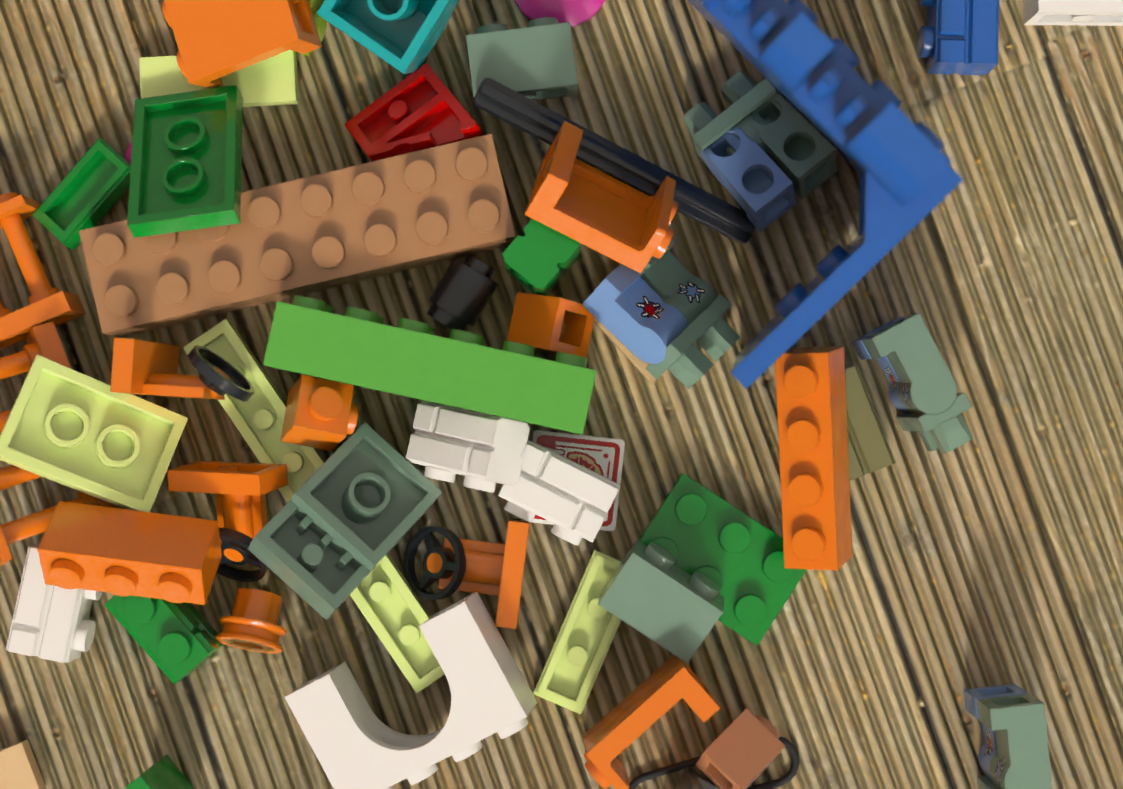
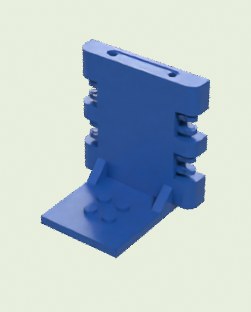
[688,0,964,389]

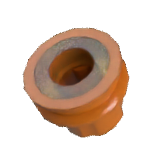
[215,588,287,654]

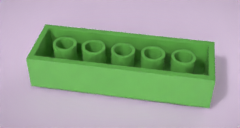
[263,295,597,435]

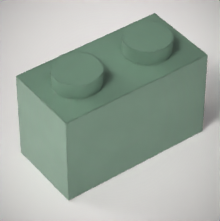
[466,17,578,108]
[598,540,724,663]

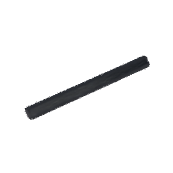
[473,78,755,244]

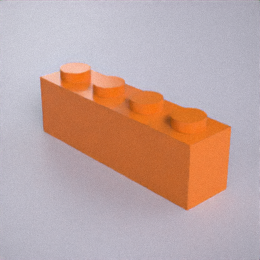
[775,346,853,570]

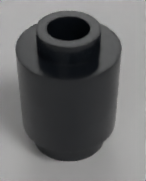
[427,254,499,331]

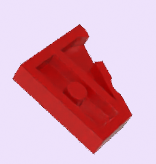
[344,63,483,162]

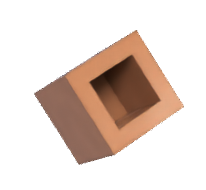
[695,708,785,789]

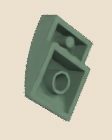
[248,422,443,620]

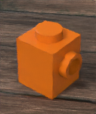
[507,292,595,358]
[281,374,359,451]

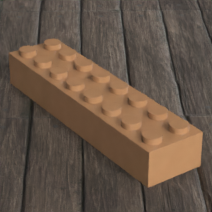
[79,134,516,338]

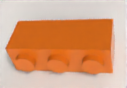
[38,501,222,605]

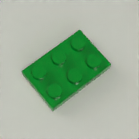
[127,85,243,238]
[638,473,807,646]

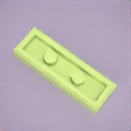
[139,50,299,107]
[533,549,622,714]

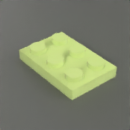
[0,355,188,512]

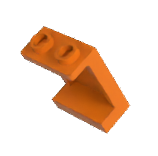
[162,0,322,89]
[525,121,679,273]
[583,655,720,789]

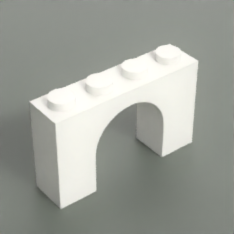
[285,592,537,789]

